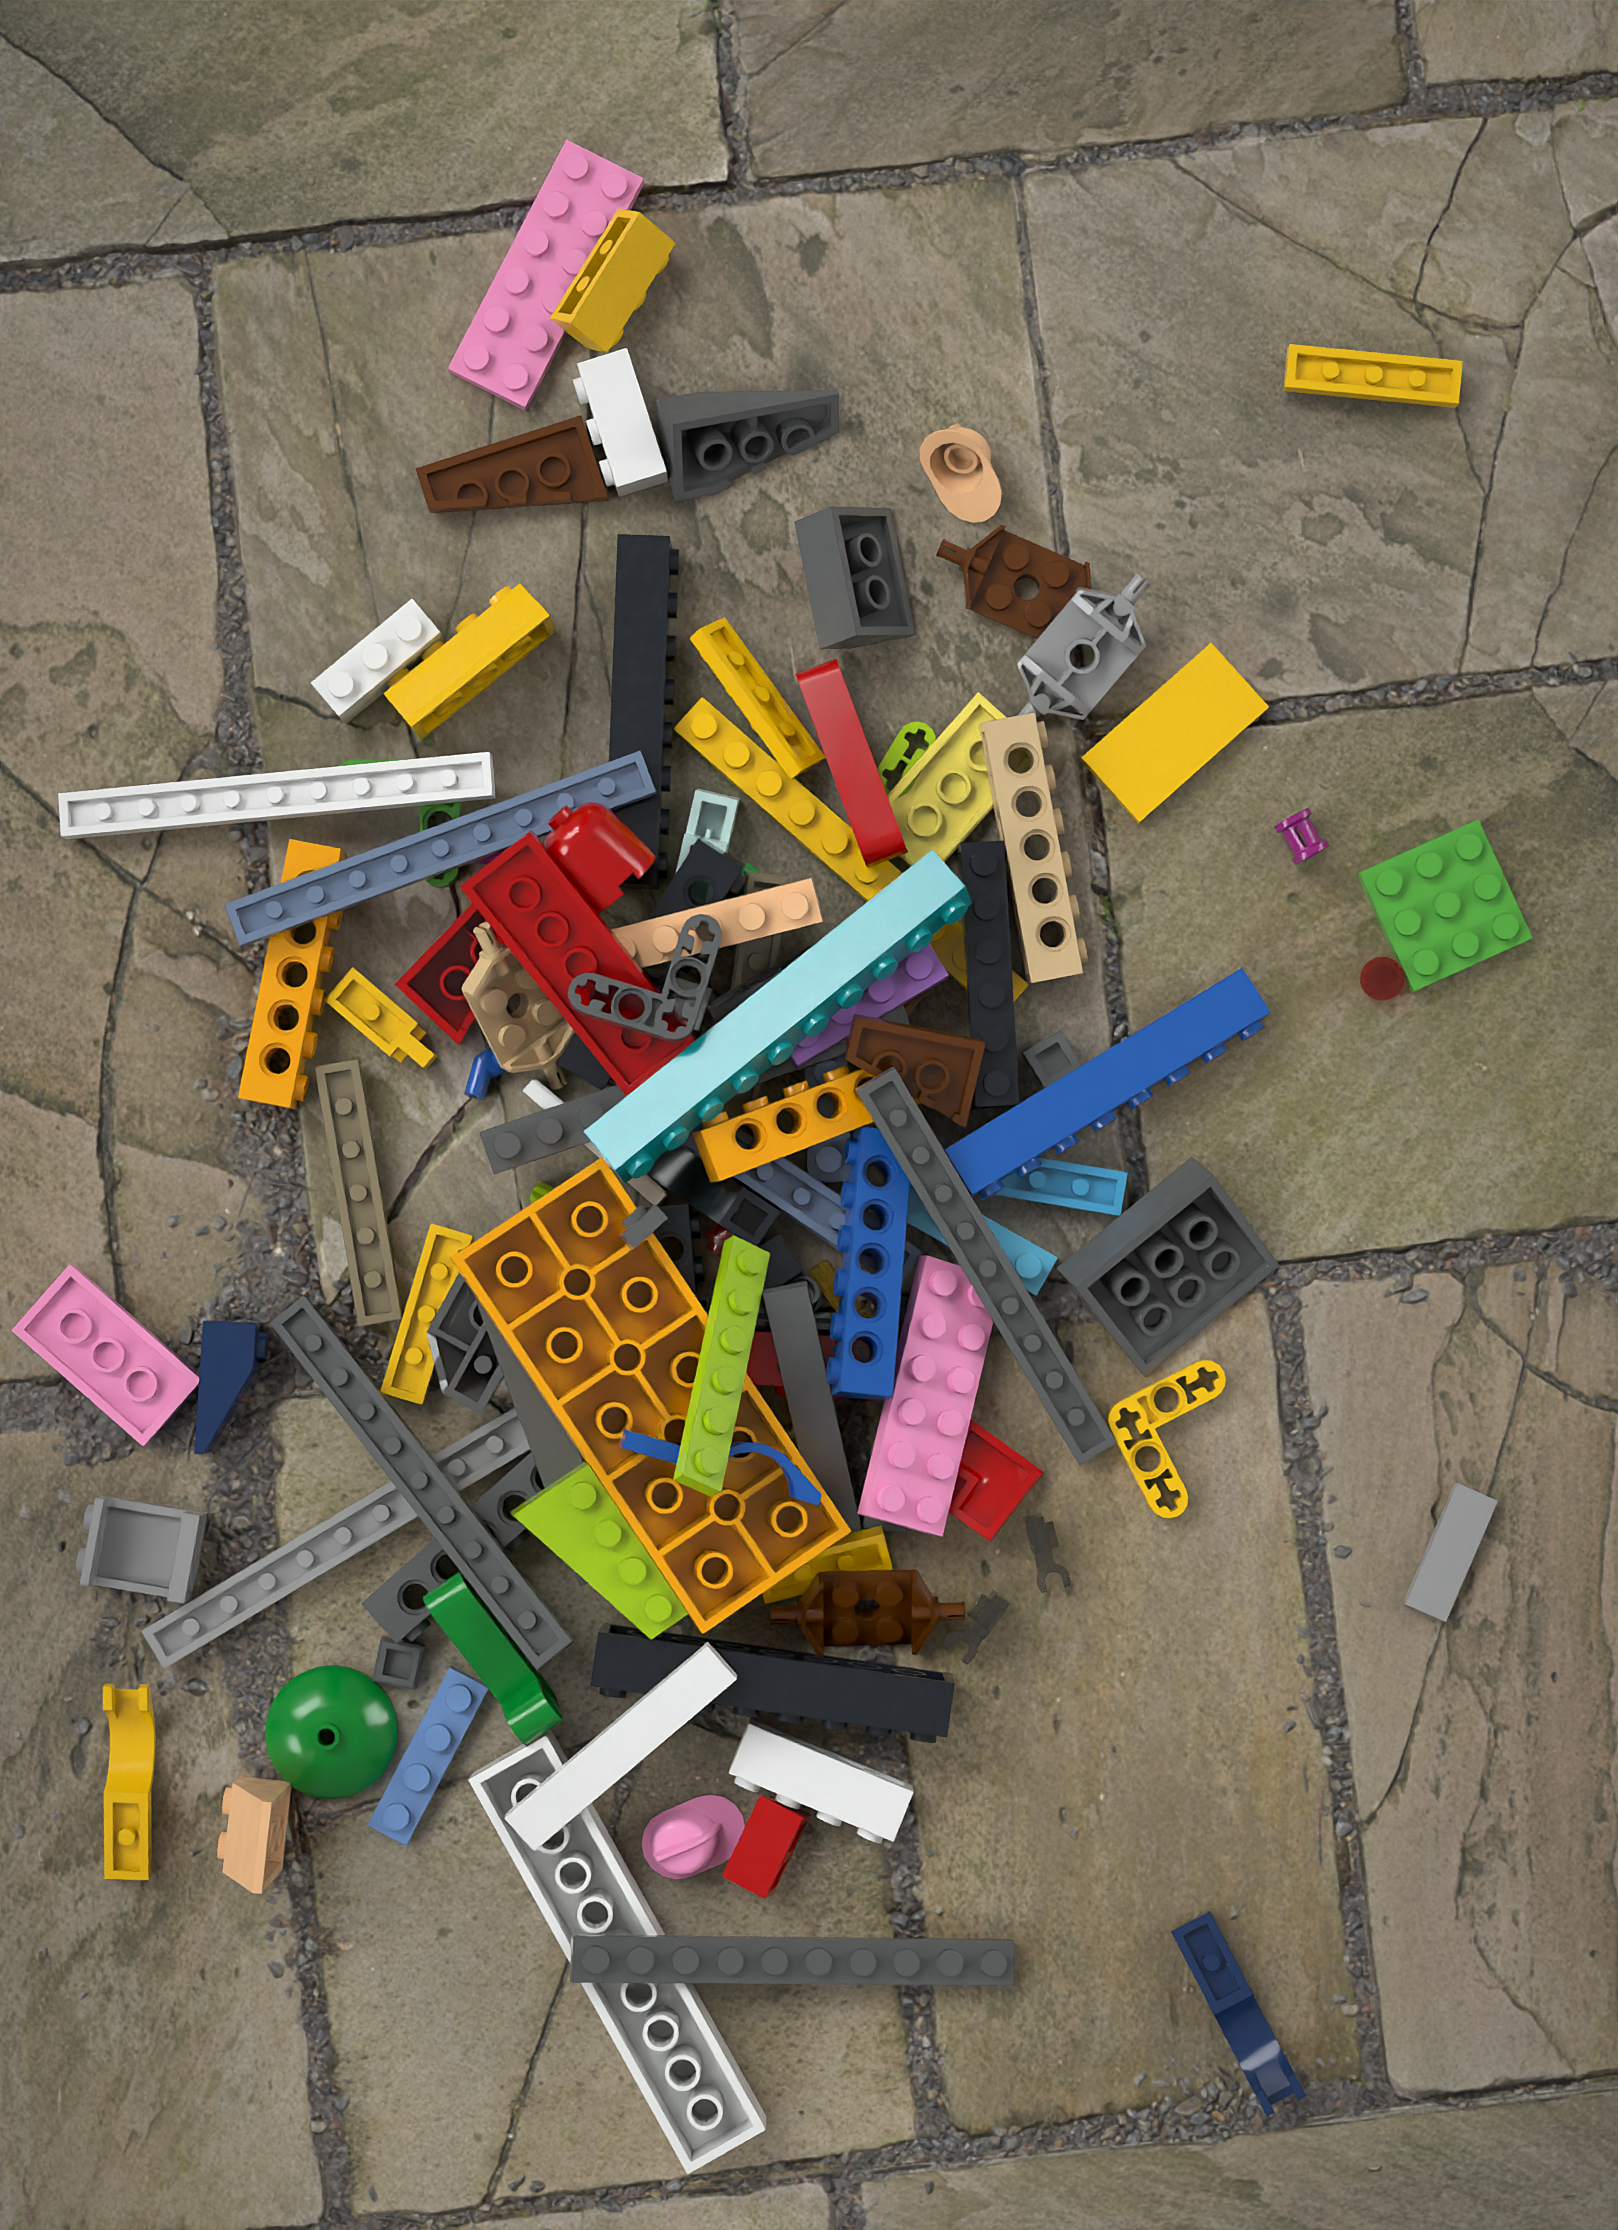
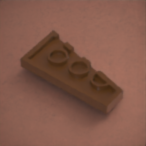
[416,415,609,513]

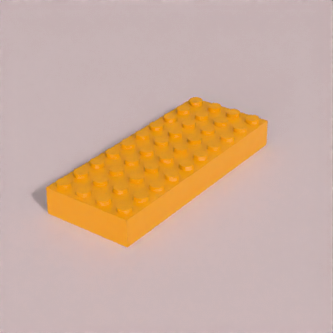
[450,1157,851,1634]

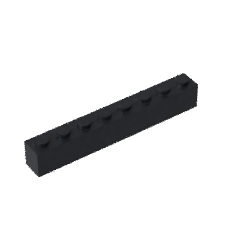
[609,534,679,890]

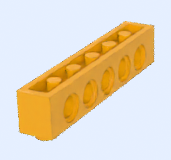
[238,839,347,1110]
[692,1065,921,1183]

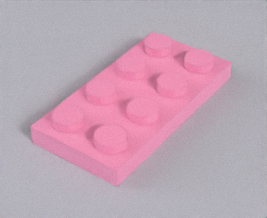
[11,1264,199,1446]

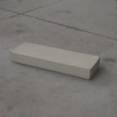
[1403,1482,1498,1622]

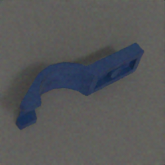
[1171,1911,1306,2116]

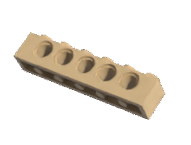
[979,713,1088,983]

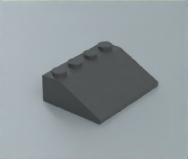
[1057,1157,1280,1377]

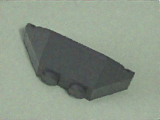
[426,1273,504,1414]

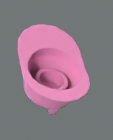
[641,1794,745,1880]

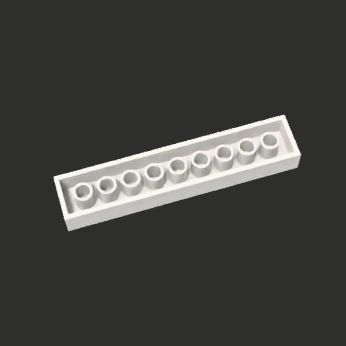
[468,1729,767,2175]

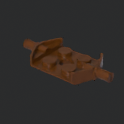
[936,525,1092,639]
[770,1569,966,1657]

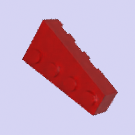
[394,903,505,1045]

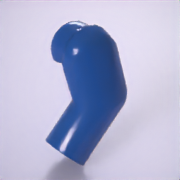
[464,1048,507,1100]

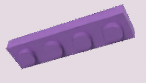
[790,944,949,1068]

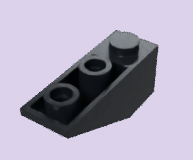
[647,1145,781,1247]

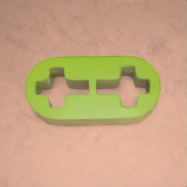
[877,722,936,797]

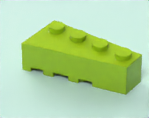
[510,1462,688,1640]

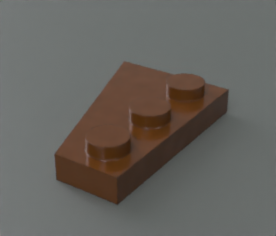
[844,1014,986,1128]

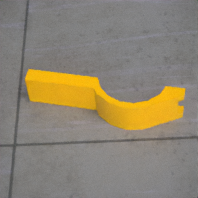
[103,1683,156,1880]

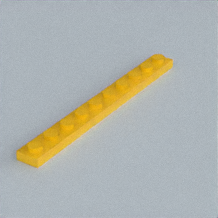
[673,697,1029,1002]

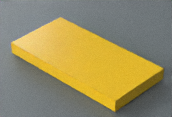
[1080,643,1269,824]

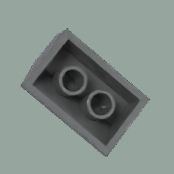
[794,506,916,649]

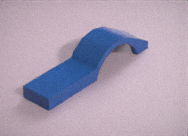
[619,1429,822,1505]

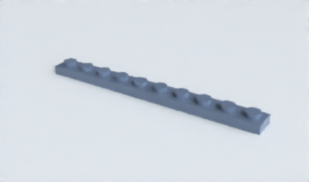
[224,750,656,947]

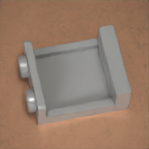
[76,1495,207,1604]

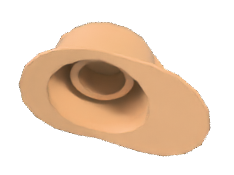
[920,423,1002,523]

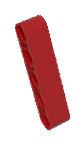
[796,659,908,868]

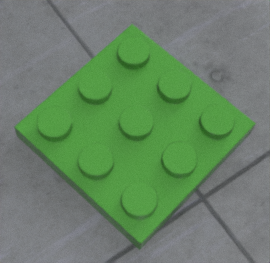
[1357,819,1533,993]

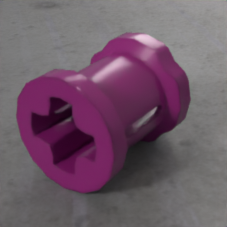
[1274,808,1330,865]

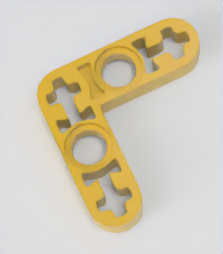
[1106,1359,1226,1519]

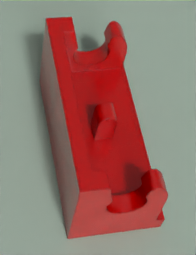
[722,1795,811,1899]

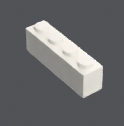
[729,1718,914,1844]

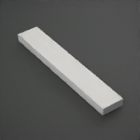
[504,1642,738,1851]

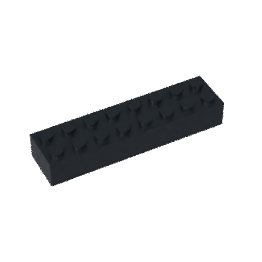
[590,1623,955,1743]

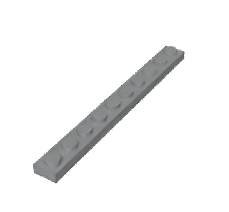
[141,1407,530,1669]

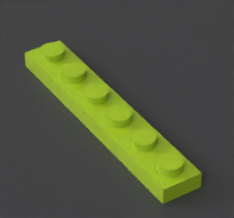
[673,1236,770,1497]

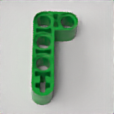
[423,1571,563,1746]

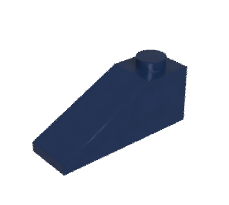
[194,1320,269,1454]

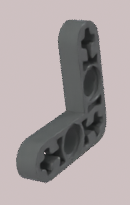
[568,914,722,1042]

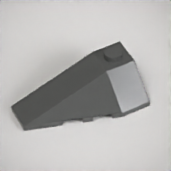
[657,390,839,501]

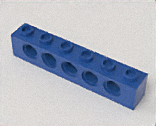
[826,1127,910,1401]

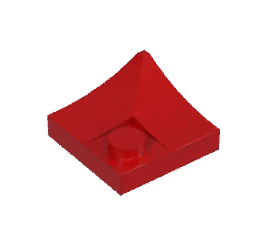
[949,1419,1044,1543]

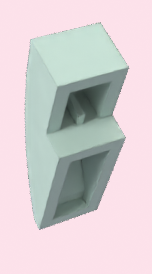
[676,789,740,904]

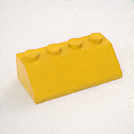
[383,583,556,741]

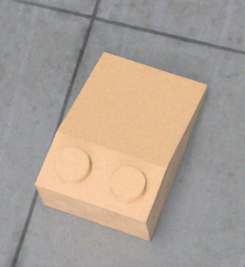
[217,1776,292,1894]

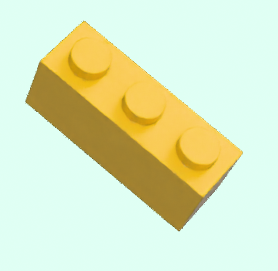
[550,208,676,353]

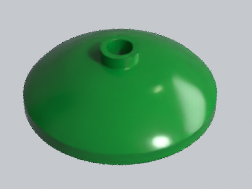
[265,1665,398,1799]

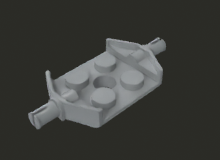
[1016,573,1151,720]

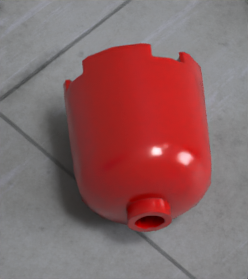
[543,802,656,914]

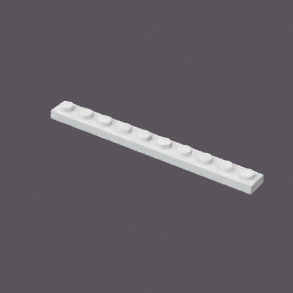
[58,752,496,839]

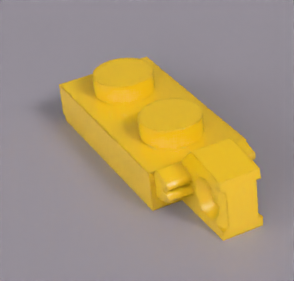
[324,967,438,1070]

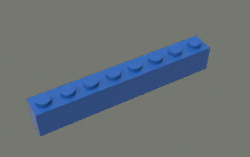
[944,968,1270,1201]

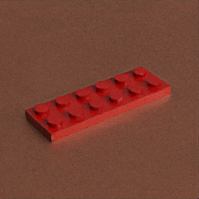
[460,830,697,1096]

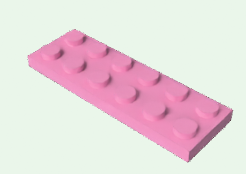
[448,139,644,411]
[857,1255,993,1537]

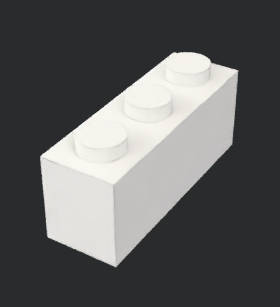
[573,348,668,497]
[311,599,446,724]

